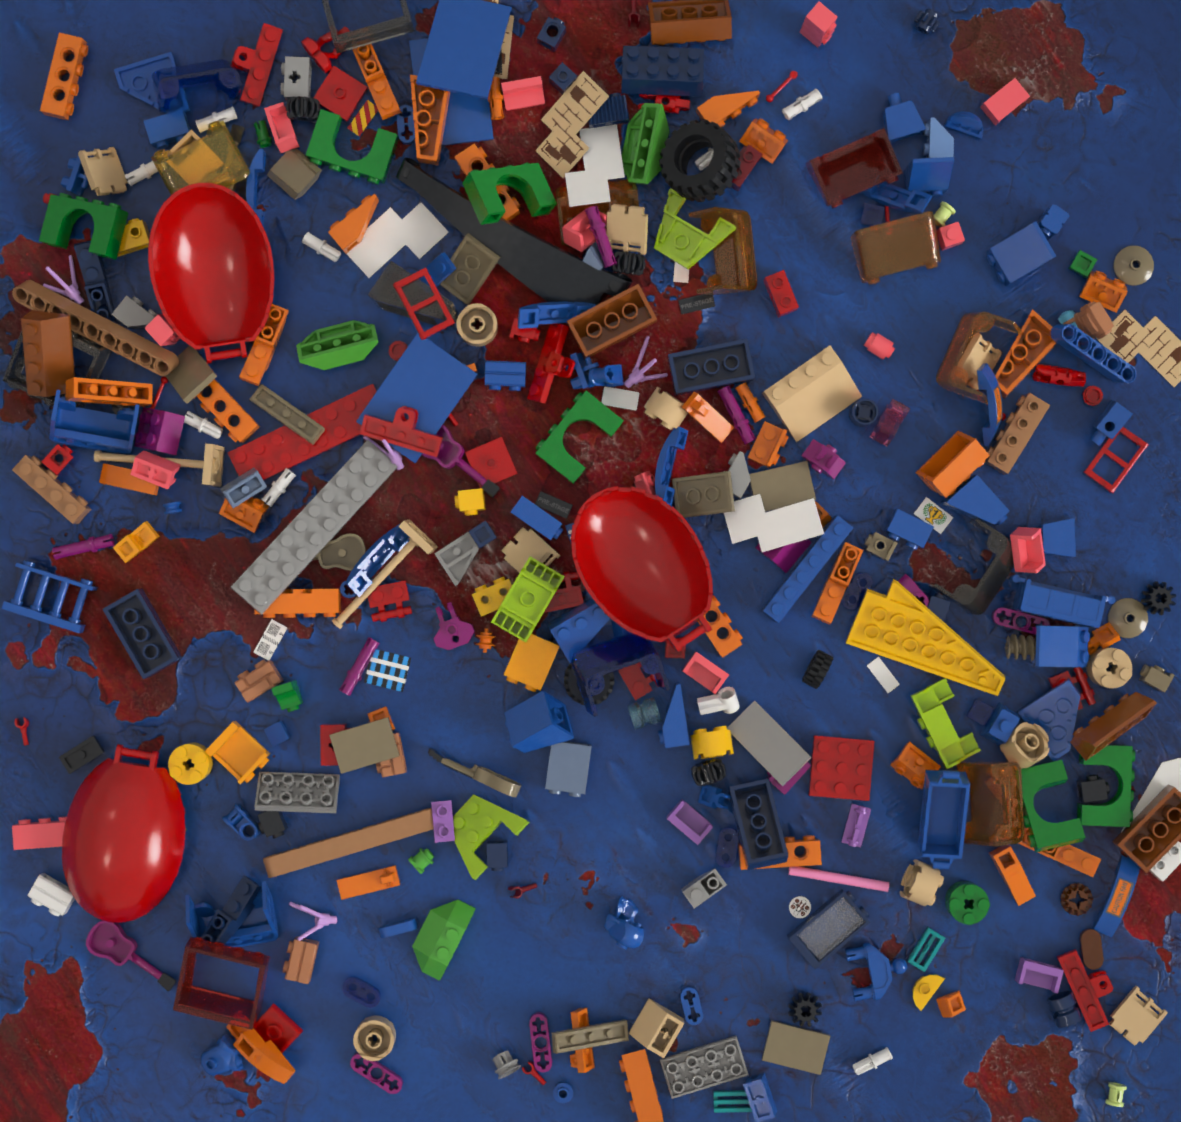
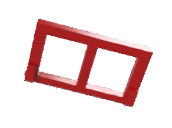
[393,268,455,340]
[1083,427,1149,494]

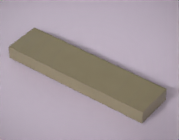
[249,384,325,445]
[551,1019,629,1054]

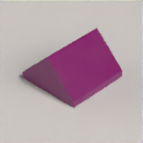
[755,539,812,573]

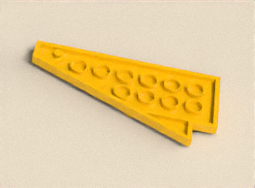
[846,579,1005,696]

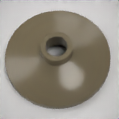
[1113,246,1154,286]
[1108,598,1148,638]

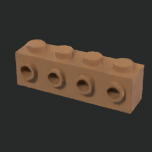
[985,393,1050,475]
[12,455,92,524]

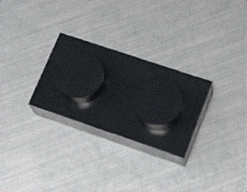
[59,735,105,774]

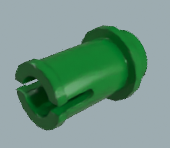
[253,120,273,148]

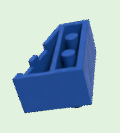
[547,598,610,663]

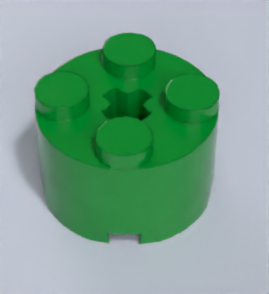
[945,881,990,925]

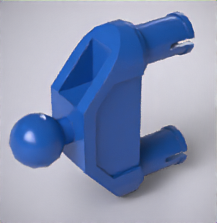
[845,942,907,1001]

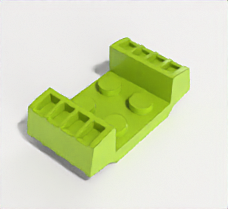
[491,556,565,643]

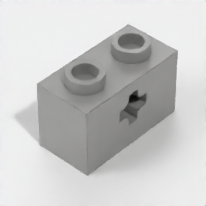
[281,56,312,101]

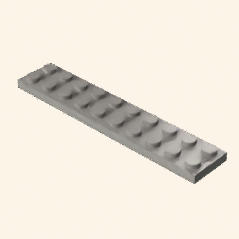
[231,440,397,615]

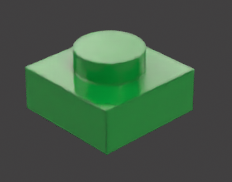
[1068,250,1098,278]

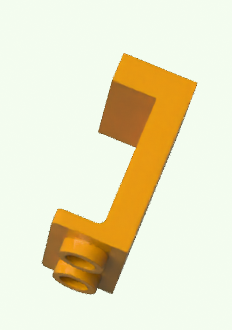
[504,634,560,692]
[205,721,271,784]

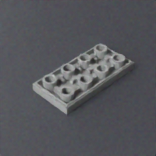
[727,701,812,786]
[255,772,340,813]
[660,1035,749,1099]

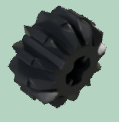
[286,96,321,121]
[612,251,646,276]
[1141,581,1176,615]
[691,758,726,786]
[788,992,822,1027]

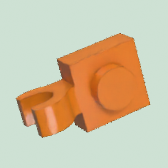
[1088,622,1121,655]

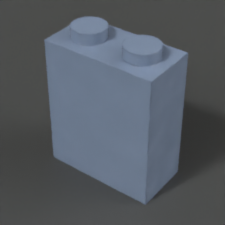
[545,741,592,797]

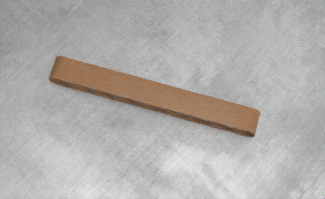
[12,280,179,376]
[263,807,433,878]

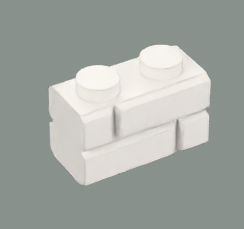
[28,873,75,916]

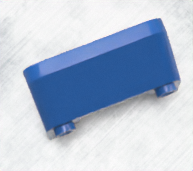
[49,390,140,454]
[185,881,278,952]

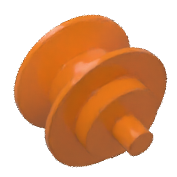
[475,628,496,653]

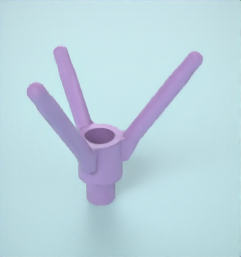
[43,255,85,305]
[624,336,668,388]
[363,436,404,470]
[289,902,337,941]

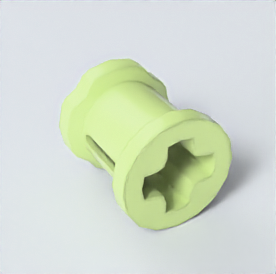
[929,201,956,228]
[1105,1082,1127,1107]

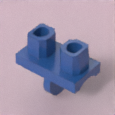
[61,156,89,197]
[565,352,599,389]

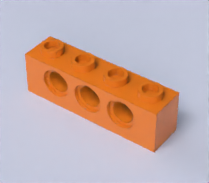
[40,32,88,120]
[455,143,521,221]
[65,377,153,407]
[194,379,260,443]
[698,595,743,658]
[738,835,822,870]

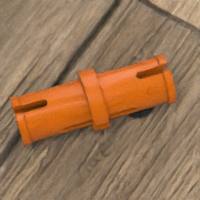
[488,77,504,120]
[735,382,766,423]

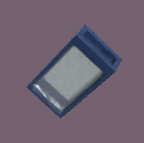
[787,889,870,969]

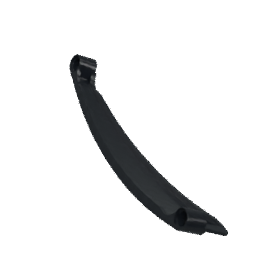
[396,157,633,305]

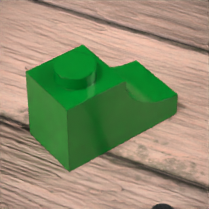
[271,680,303,712]

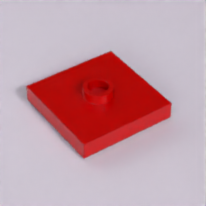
[313,66,368,122]
[465,437,517,489]
[252,1003,303,1053]

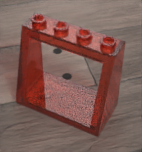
[173,937,270,1030]

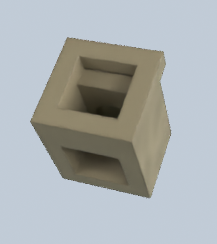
[864,532,898,561]
[1139,664,1175,693]

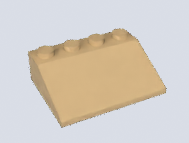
[762,345,862,442]

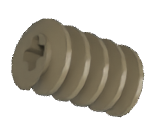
[1005,634,1036,661]

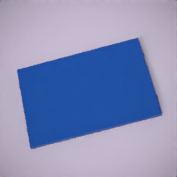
[416,0,512,100]
[409,38,494,146]
[356,333,478,463]

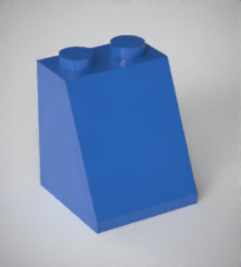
[986,221,1056,286]
[940,475,1009,526]
[504,691,574,753]

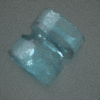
[627,697,662,730]

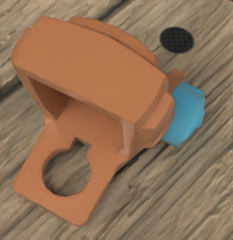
[1058,301,1114,346]

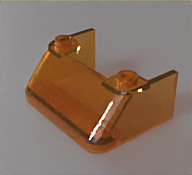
[689,207,757,295]
[936,312,1021,404]

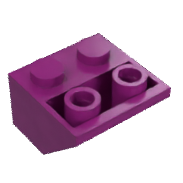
[134,407,185,455]

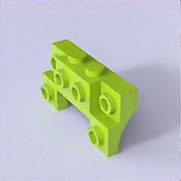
[910,678,981,769]

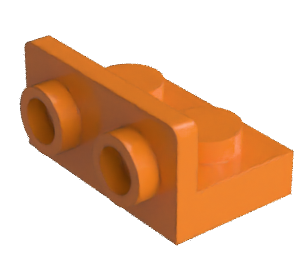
[739,118,788,164]
[1079,270,1128,313]
[747,421,789,468]
[219,497,269,533]
[890,741,941,789]

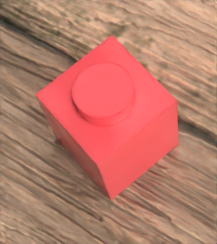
[936,221,965,251]

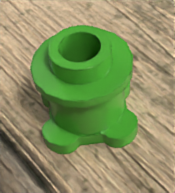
[408,848,434,874]

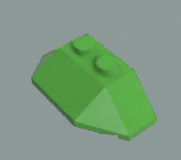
[622,103,670,184]
[296,320,378,370]
[412,899,476,981]

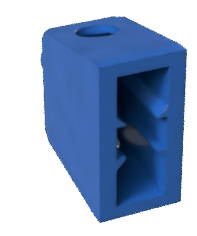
[882,93,926,145]
[1090,400,1133,446]
[1038,518,1076,557]
[980,702,1020,745]

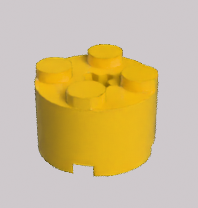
[690,726,734,760]
[168,742,213,785]

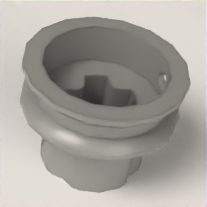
[492,1050,521,1079]

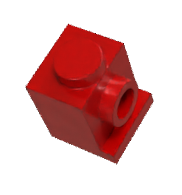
[509,318,541,344]
[41,444,74,475]

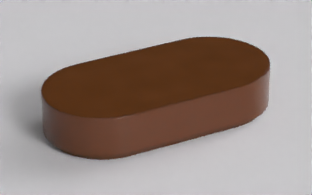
[1079,928,1104,970]

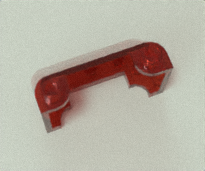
[805,128,903,209]

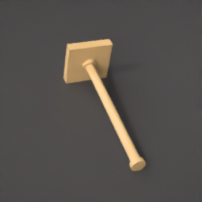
[94,443,225,487]
[332,519,438,629]

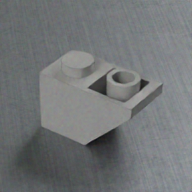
[112,295,158,329]
[723,451,751,499]
[681,868,727,908]

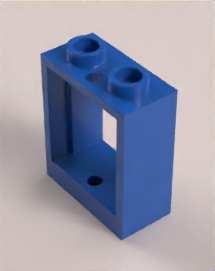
[511,496,563,541]

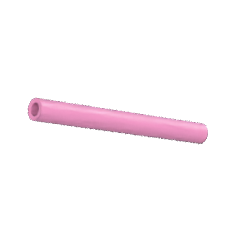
[788,866,889,892]

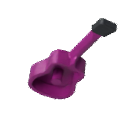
[422,425,500,498]
[86,920,176,991]

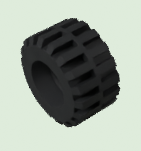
[564,654,614,706]

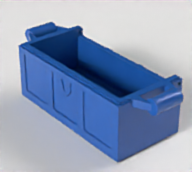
[1009,575,1115,628]
[918,770,971,869]

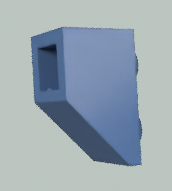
[923,118,954,158]

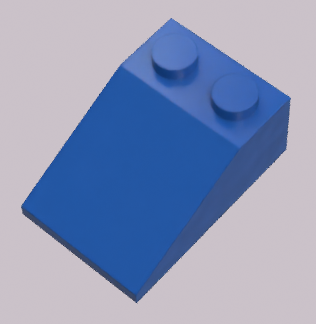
[904,157,954,197]
[1035,626,1090,667]
[658,682,690,748]

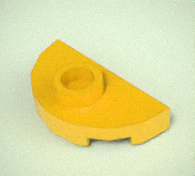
[912,974,945,1011]

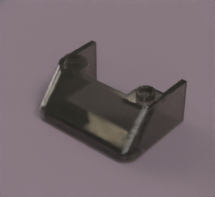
[928,518,1014,615]

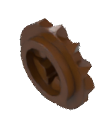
[1060,883,1094,916]

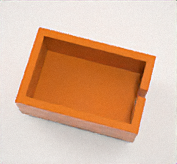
[916,431,990,498]

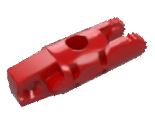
[638,94,690,114]
[1032,364,1086,387]

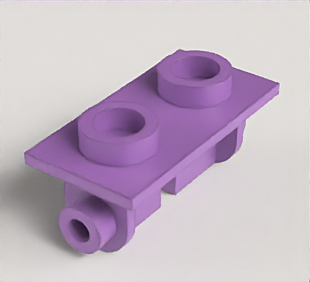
[431,800,455,843]
[841,804,871,848]

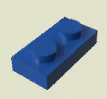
[417,252,457,294]

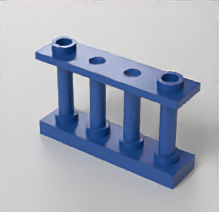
[1,560,98,633]

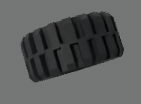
[659,119,741,202]

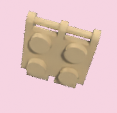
[78,147,128,196]
[606,204,648,255]
[955,333,1002,390]
[501,527,560,573]
[1109,986,1168,1046]

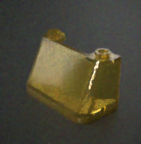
[151,120,250,195]

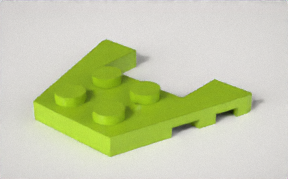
[654,188,736,270]
[453,794,530,880]

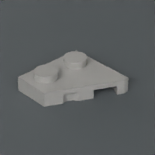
[434,532,479,586]

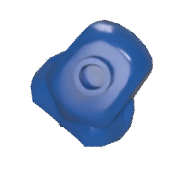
[604,896,644,950]
[201,1033,246,1076]

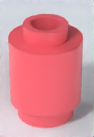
[864,332,895,360]

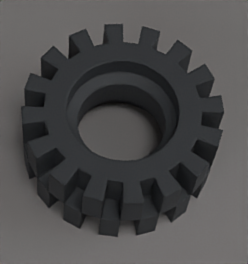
[802,650,833,689]

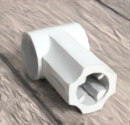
[697,687,740,715]

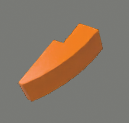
[99,463,159,496]

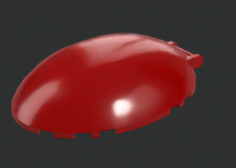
[148,183,274,363]
[571,486,713,652]
[62,744,186,923]

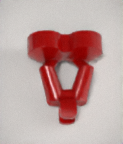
[301,27,351,74]

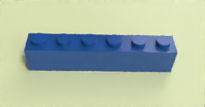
[761,515,854,623]

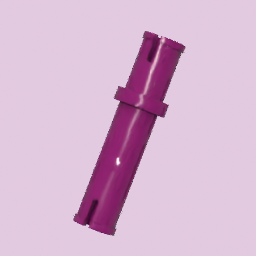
[585,205,617,268]
[717,385,756,445]
[52,534,115,560]
[339,637,380,696]

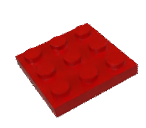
[808,735,875,801]

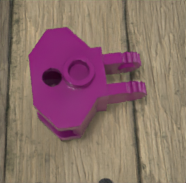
[801,439,846,479]
[434,602,475,650]

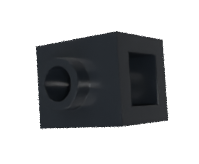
[1076,775,1110,802]
[258,811,288,839]

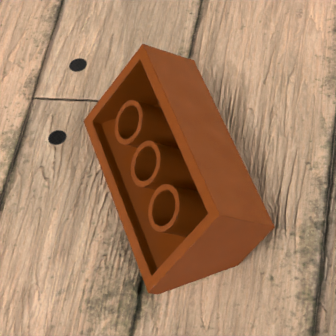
[648,0,732,45]
[567,284,657,358]
[21,310,75,397]
[1070,692,1157,761]
[1112,784,1181,873]

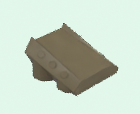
[267,148,322,200]

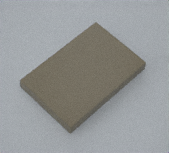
[440,233,501,305]
[166,345,217,404]
[749,461,816,512]
[672,471,735,518]
[329,717,400,774]
[762,1020,830,1075]

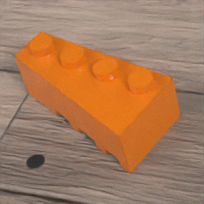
[410,74,451,165]
[995,309,1057,399]
[254,589,341,618]
[619,1049,664,1122]

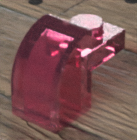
[870,399,910,447]

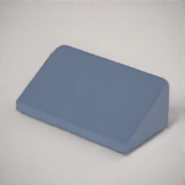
[583,242,604,270]
[220,468,267,508]

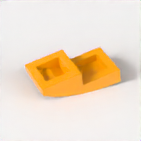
[113,521,160,563]

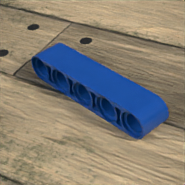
[1051,324,1136,383]

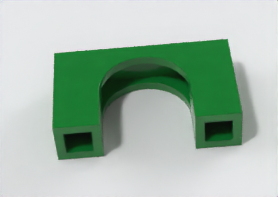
[306,109,399,185]
[462,163,557,225]
[39,193,128,260]
[535,391,624,484]
[1077,744,1135,827]
[1011,760,1086,852]

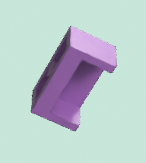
[666,799,713,845]
[1015,957,1064,994]

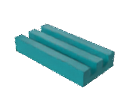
[907,926,946,972]
[713,1090,752,1113]

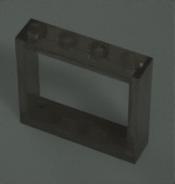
[322,0,415,53]

